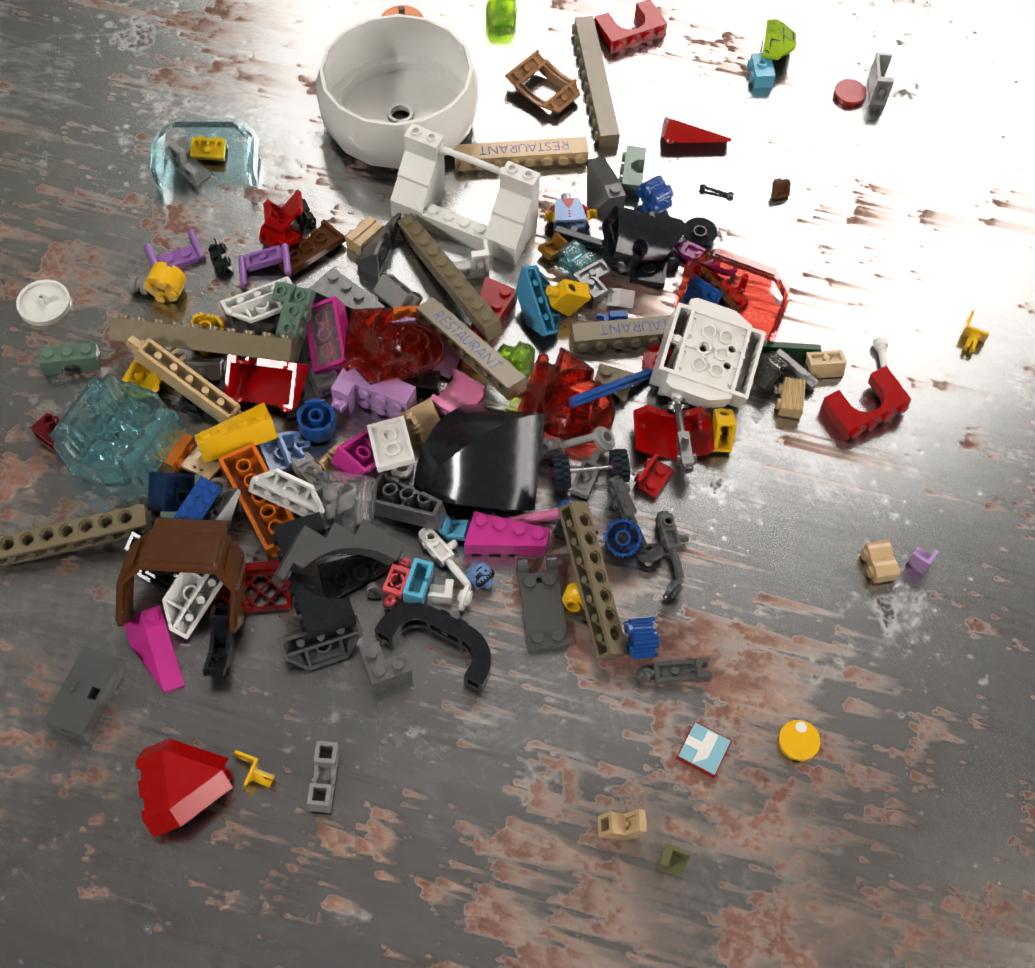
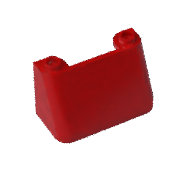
[224,355,309,412]

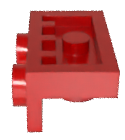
[259,223,301,247]
[634,453,674,500]

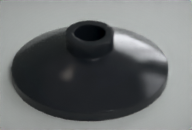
[684,217,717,246]

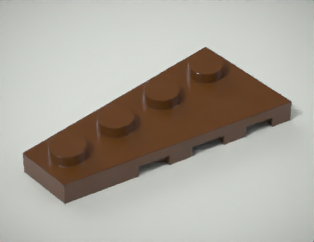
[278,219,346,277]

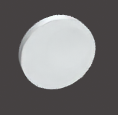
[16,279,71,326]

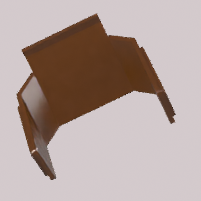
[115,517,246,633]

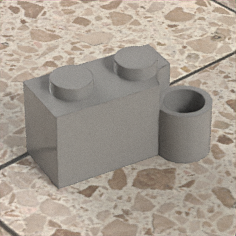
[372,274,423,309]

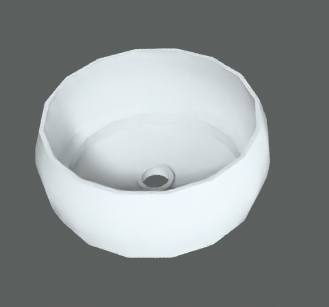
[316,14,481,169]

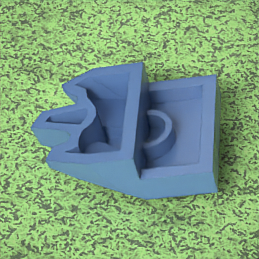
[257,431,310,473]

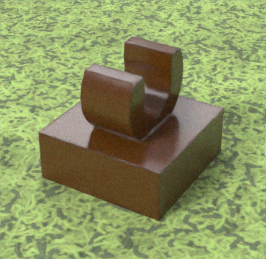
[771,178,791,199]

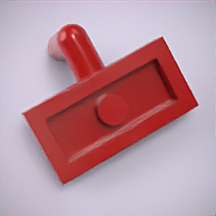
[719,274,749,311]

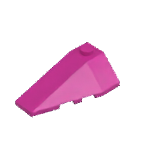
[331,418,388,475]

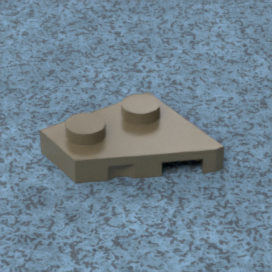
[594,363,634,405]

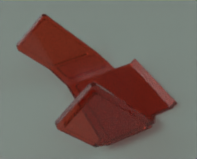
[673,247,790,341]

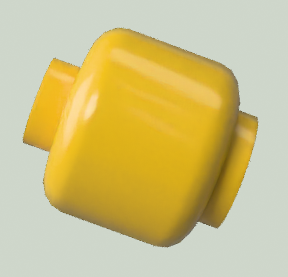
[562,582,584,612]

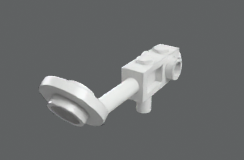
[418,527,473,611]

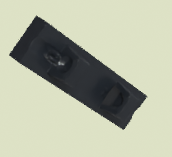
[554,225,619,262]

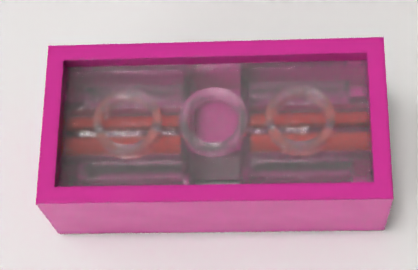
[306,296,355,380]

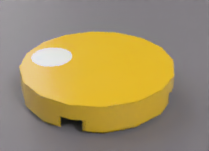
[778,720,821,762]

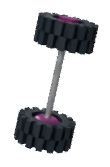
[551,448,630,490]

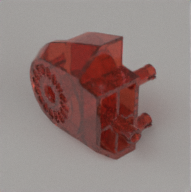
[342,308,445,385]
[516,347,616,443]

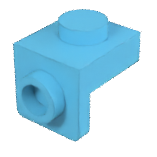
[439,515,471,541]

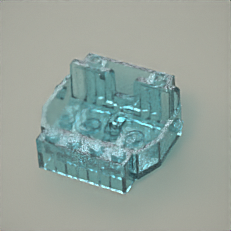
[49,374,186,489]

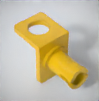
[961,310,990,353]
[234,750,275,790]

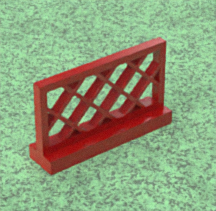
[209,560,292,613]

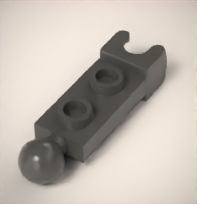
[636,657,712,684]

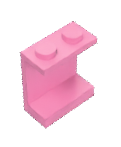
[430,368,485,417]

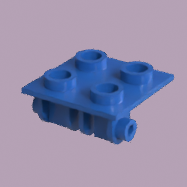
[681,274,723,305]

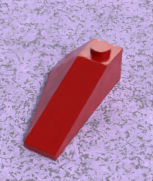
[661,117,732,144]

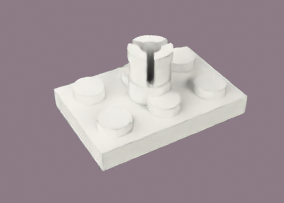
[367,415,416,473]

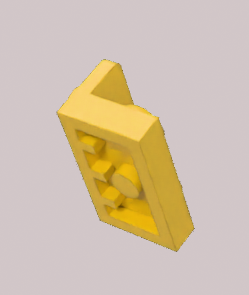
[190,136,228,161]

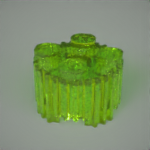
[486,0,517,32]

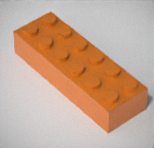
[218,442,294,561]

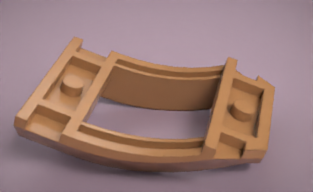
[505,49,581,114]

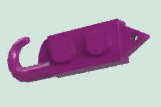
[674,240,738,276]

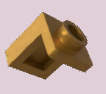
[537,232,568,260]

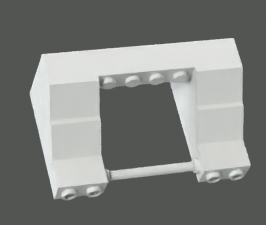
[390,124,540,265]

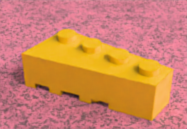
[194,403,278,463]

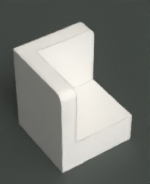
[606,287,635,309]
[428,579,454,606]

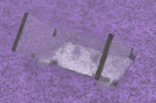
[311,471,378,559]

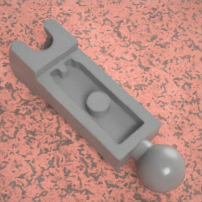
[291,452,338,503]

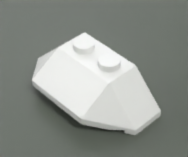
[220,276,293,323]
[248,468,325,519]
[162,572,223,639]

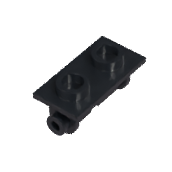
[296,198,316,231]
[208,238,234,275]

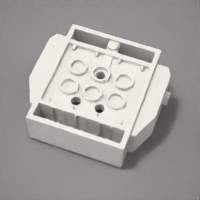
[649,298,766,408]

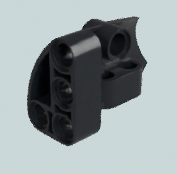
[602,205,689,269]

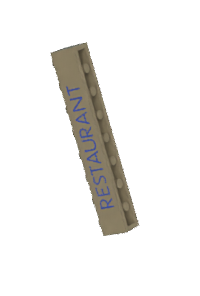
[416,297,527,401]
[571,315,677,352]

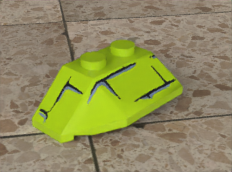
[762,19,796,60]

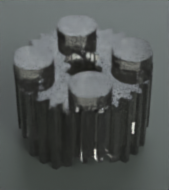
[753,351,791,394]

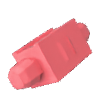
[382,557,411,610]

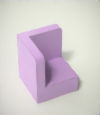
[906,547,939,574]

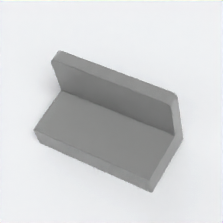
[183,357,224,380]

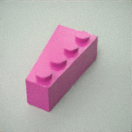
[464,511,550,556]

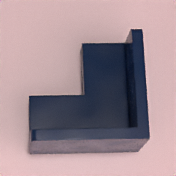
[147,472,196,512]

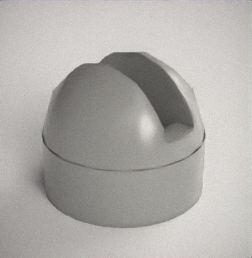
[366,581,382,599]

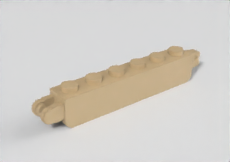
[126,335,242,423]

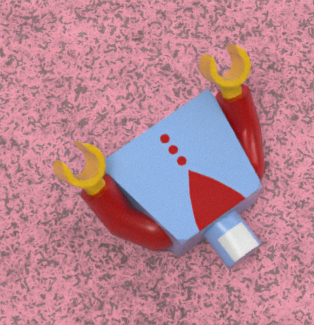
[544,193,598,232]

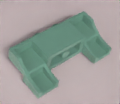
[271,282,316,362]

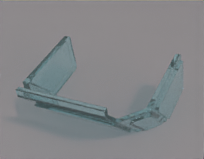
[150,118,259,187]

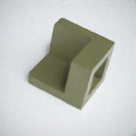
[657,843,691,878]

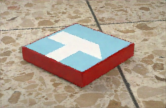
[676,721,732,778]

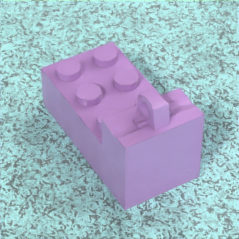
[331,360,417,418]

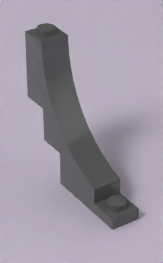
[271,519,404,585]

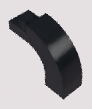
[203,605,234,677]

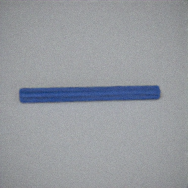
[569,368,653,407]

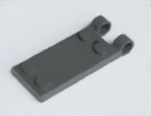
[516,555,569,652]

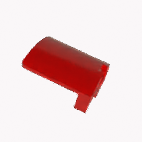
[633,404,715,459]

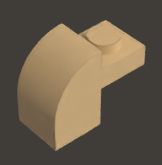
[598,809,647,840]

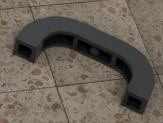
[374,603,491,692]

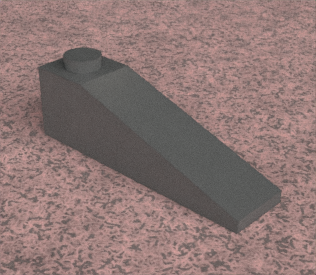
[587,156,626,214]

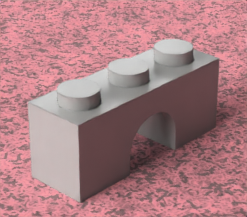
[307,741,340,813]

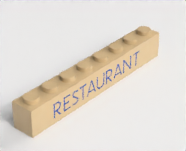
[454,137,589,171]

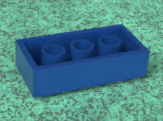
[174,476,222,520]

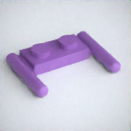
[144,229,206,268]
[238,243,291,288]

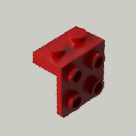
[263,190,303,233]

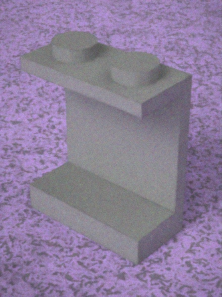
[868,52,894,106]

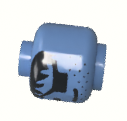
[466,561,495,590]

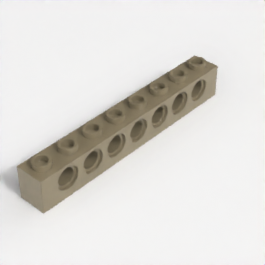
[558,501,628,660]
[0,504,152,568]

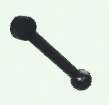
[700,184,734,199]

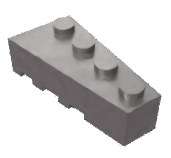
[309,267,385,324]
[365,472,447,531]

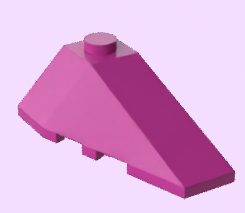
[125,605,185,693]

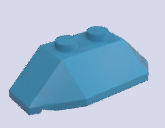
[516,265,561,336]

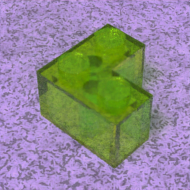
[498,341,535,378]

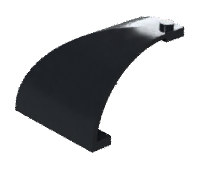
[413,404,545,510]

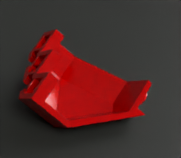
[135,738,233,837]

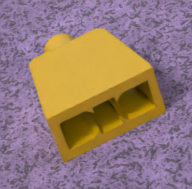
[546,279,591,317]
[712,408,737,452]

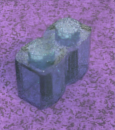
[558,240,597,274]

